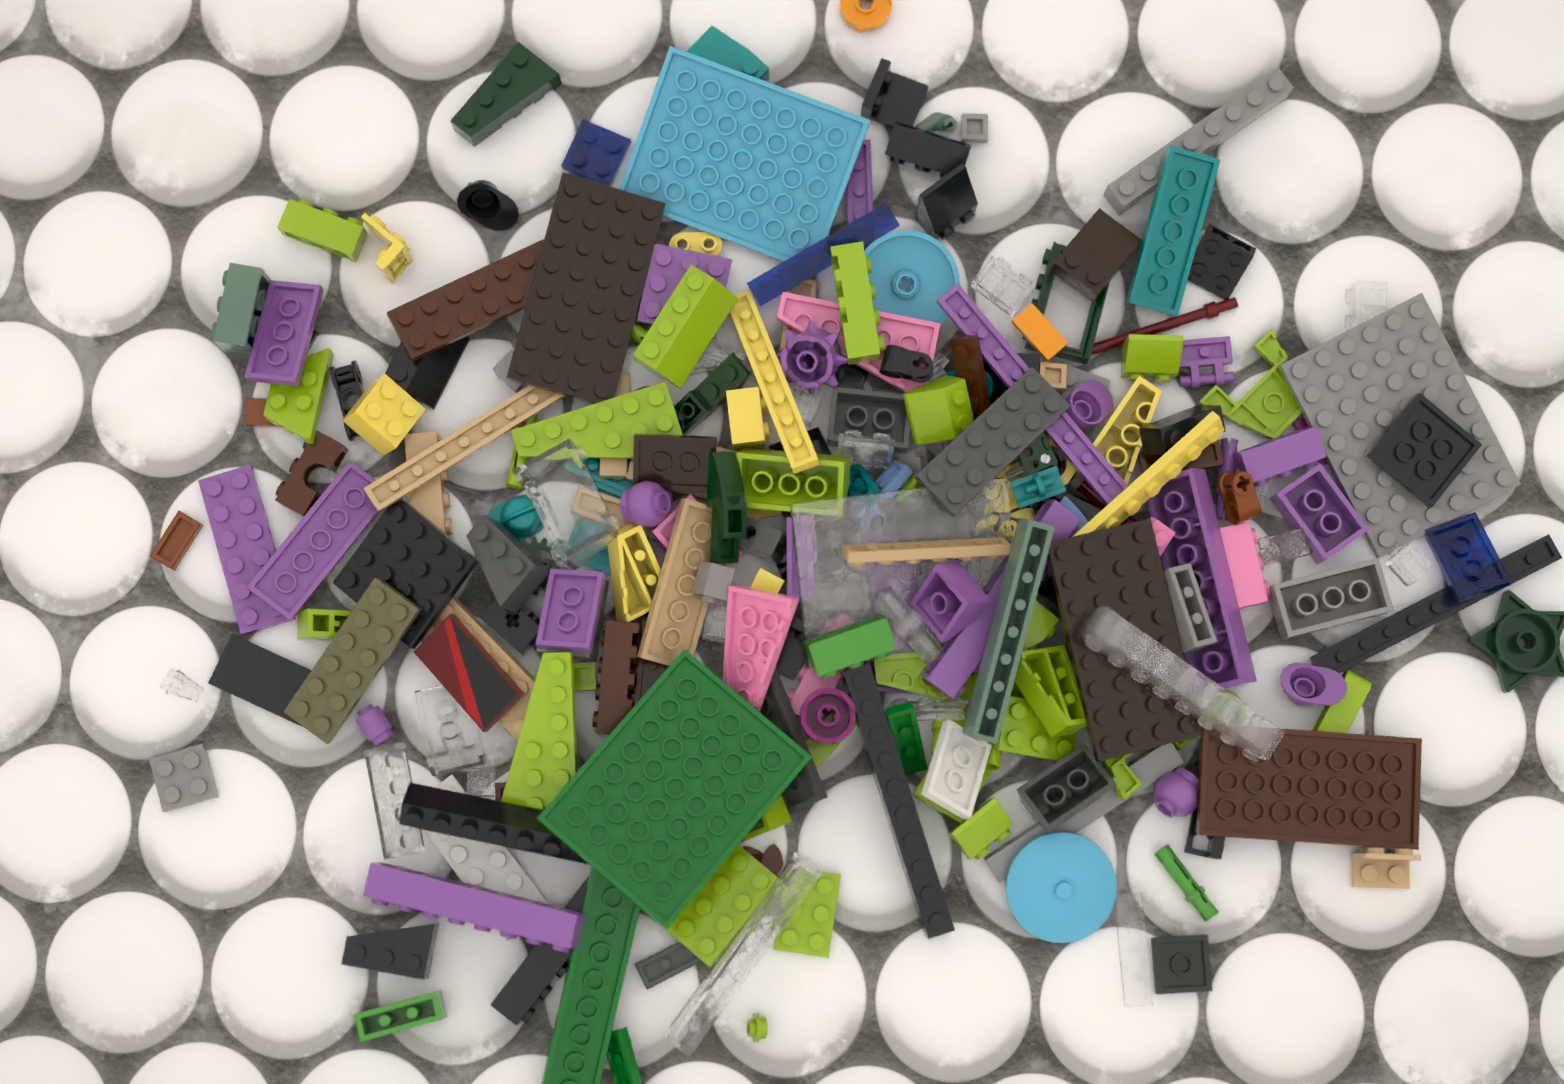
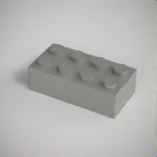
[1269,558,1394,641]

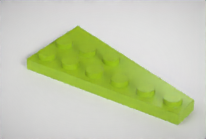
[511,381,683,459]
[501,651,578,810]

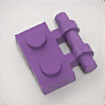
[1179,336,1234,389]

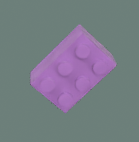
[1270,463,1369,564]

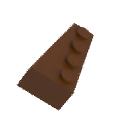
[592,620,642,735]

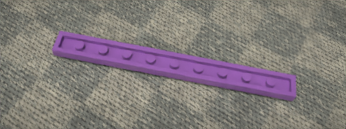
[936,284,1128,506]

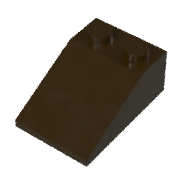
[1050,208,1142,303]

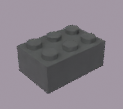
[827,387,911,454]

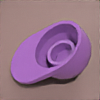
[1065,380,1113,431]

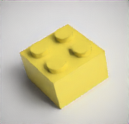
[342,373,425,456]
[726,387,770,452]

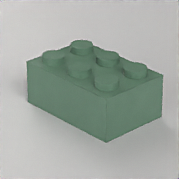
[211,263,271,357]

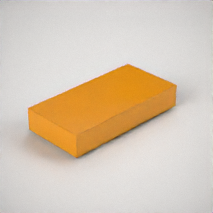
[1011,303,1068,362]

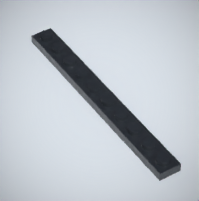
[1309,534,1562,673]

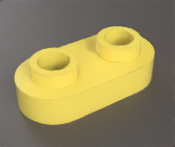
[669,232,722,256]

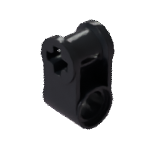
[879,345,933,383]

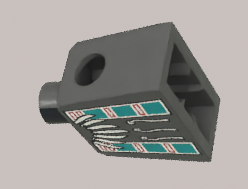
[739,517,787,566]

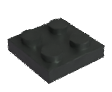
[1151,934,1212,994]

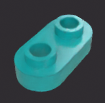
[848,464,879,508]

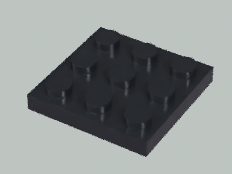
[1366,393,1482,508]

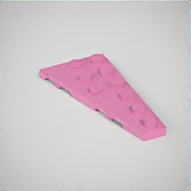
[777,292,941,393]
[722,585,799,712]

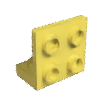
[361,213,413,284]

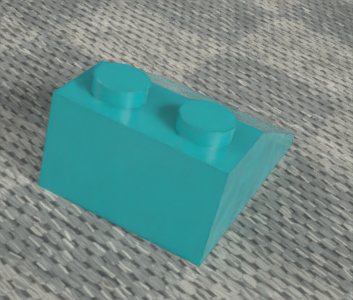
[686,26,769,81]

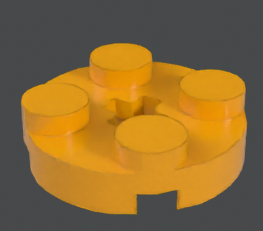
[840,0,892,33]

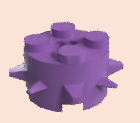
[776,321,848,395]

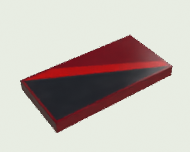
[414,614,524,732]

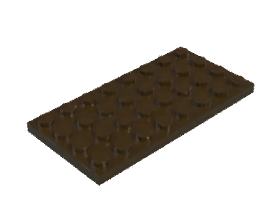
[506,172,666,404]
[1047,518,1202,761]

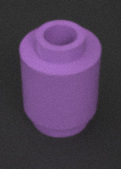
[355,704,394,747]

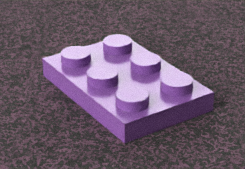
[536,569,606,653]

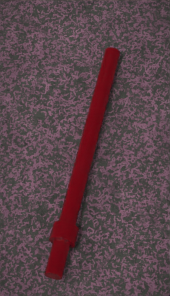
[1091,297,1238,355]

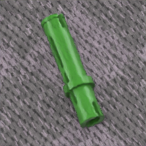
[1154,844,1219,922]

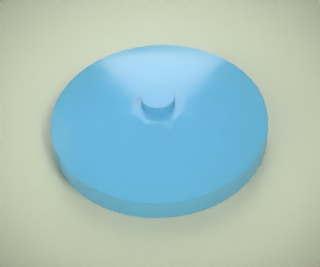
[864,230,960,325]
[1005,831,1117,943]

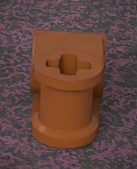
[1217,471,1261,525]

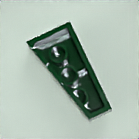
[450,42,562,147]

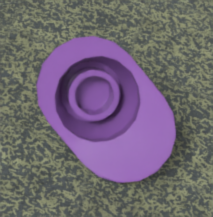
[1280,662,1347,707]

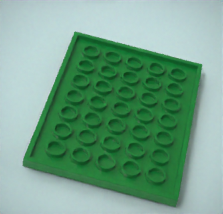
[537,649,812,930]

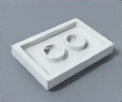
[921,719,992,820]

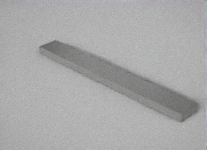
[984,743,1184,883]

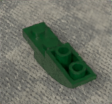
[674,353,751,435]
[706,451,747,564]

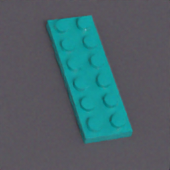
[1125,145,1220,316]

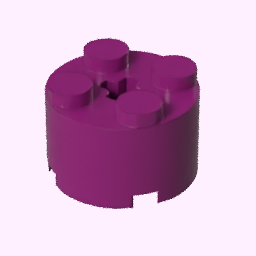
[799,688,856,745]

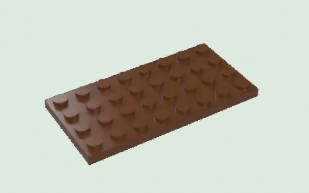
[1196,723,1422,850]

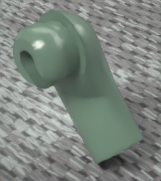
[916,112,957,132]

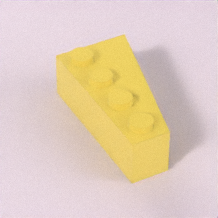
[1093,376,1162,485]

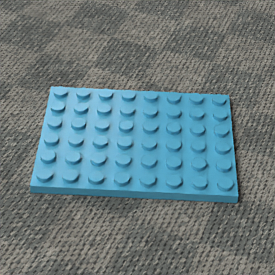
[619,46,871,273]

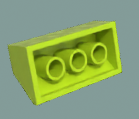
[633,265,738,389]
[737,448,851,516]

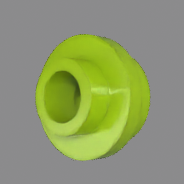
[747,1013,767,1042]

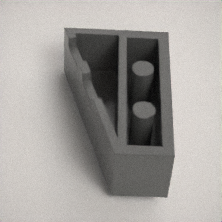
[466,515,550,613]

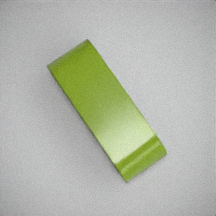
[1312,669,1372,733]

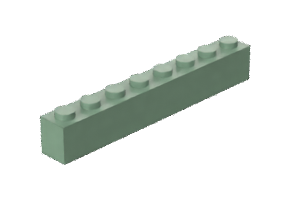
[962,518,1055,744]

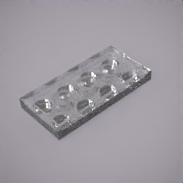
[837,430,895,469]

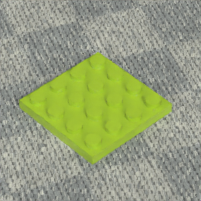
[667,845,782,967]

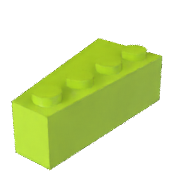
[831,241,885,365]

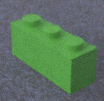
[803,614,896,678]
[354,990,447,1042]

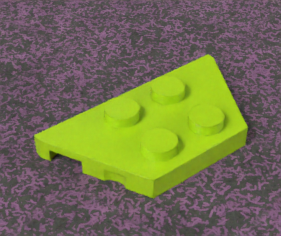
[263,349,334,444]

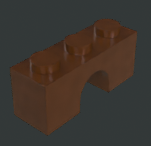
[275,430,349,517]

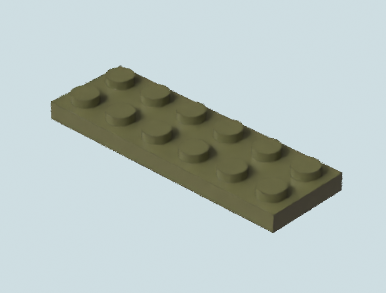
[284,577,422,744]

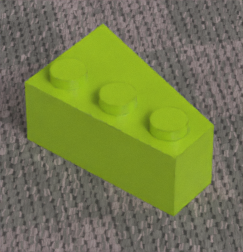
[1014,645,1087,737]

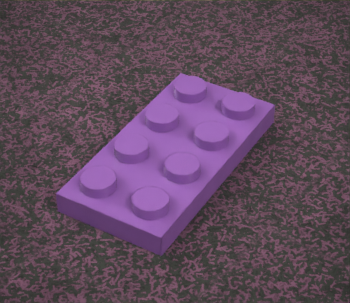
[244,280,324,386]

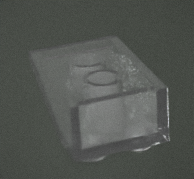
[414,685,486,776]

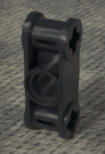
[329,360,364,441]

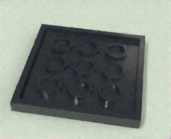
[333,499,479,649]

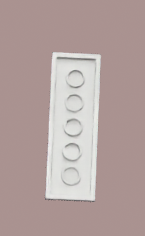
[424,774,549,941]

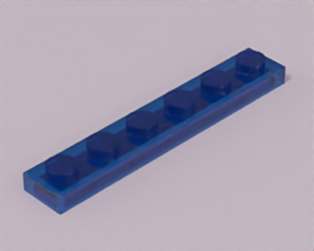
[747,202,900,306]

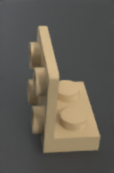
[1352,848,1421,889]

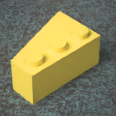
[606,524,661,622]

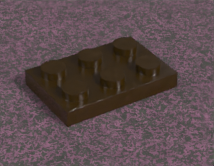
[633,433,717,492]

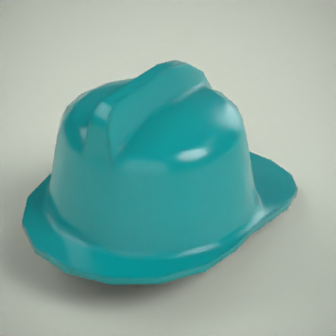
[487,494,548,541]

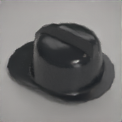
[457,180,519,231]

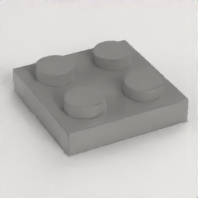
[149,744,219,812]

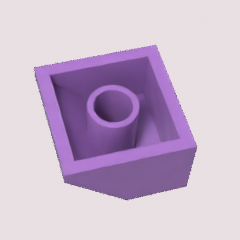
[910,561,990,643]

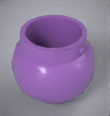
[620,481,671,528]
[1153,767,1199,818]

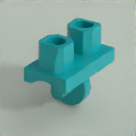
[1010,466,1066,509]

